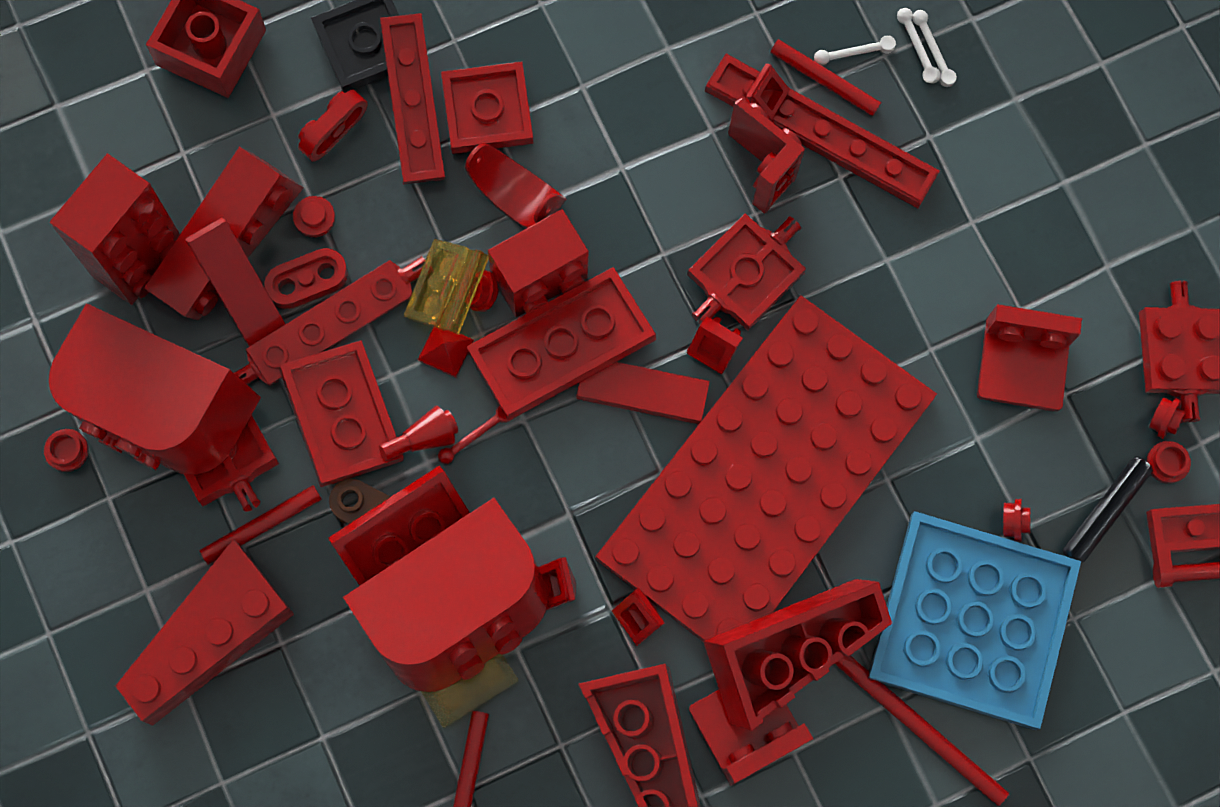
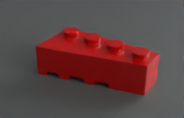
[115,539,294,725]

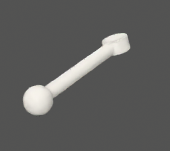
[897,8,941,84]
[912,10,957,87]
[814,36,896,66]

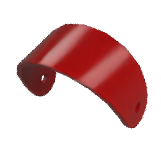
[465,143,567,229]

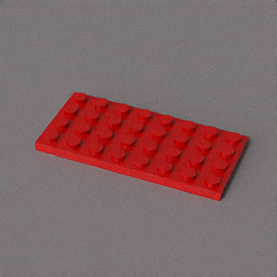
[595,295,937,641]

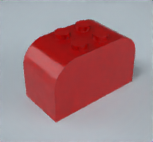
[49,303,261,475]
[343,498,548,692]

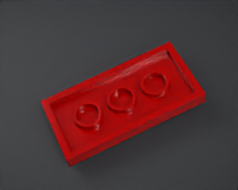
[466,267,656,421]

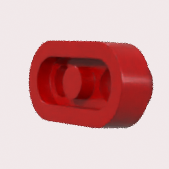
[298,90,368,161]
[264,248,348,309]

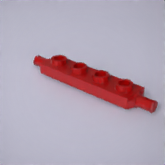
[234,256,431,386]

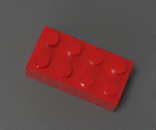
[49,153,180,305]

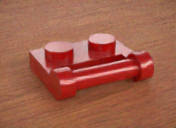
[1146,504,1220,588]

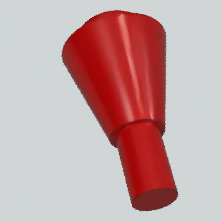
[379,406,458,461]

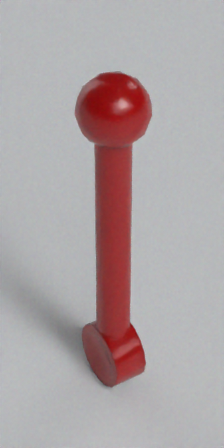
[438,406,509,464]

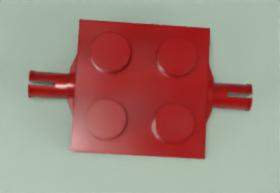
[687,213,806,330]
[1139,281,1220,422]
[183,415,279,512]

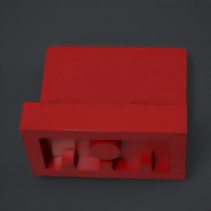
[728,98,805,214]
[977,304,1082,412]
[688,690,813,786]

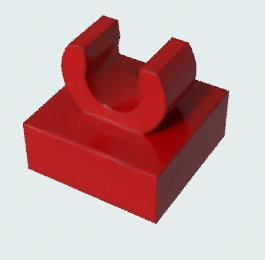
[686,316,743,374]

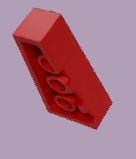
[144,146,304,320]
[703,579,892,731]
[578,664,701,807]

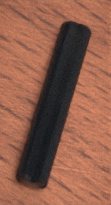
[1063,457,1153,564]

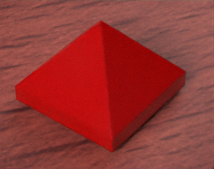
[746,64,790,121]
[418,323,474,378]
[538,557,576,610]
[612,588,665,646]

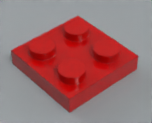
[441,62,534,154]

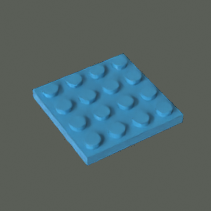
[868,511,1081,730]

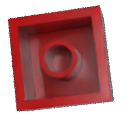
[146,0,266,98]
[488,209,589,317]

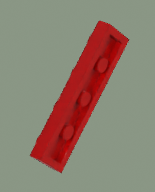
[380,13,445,185]

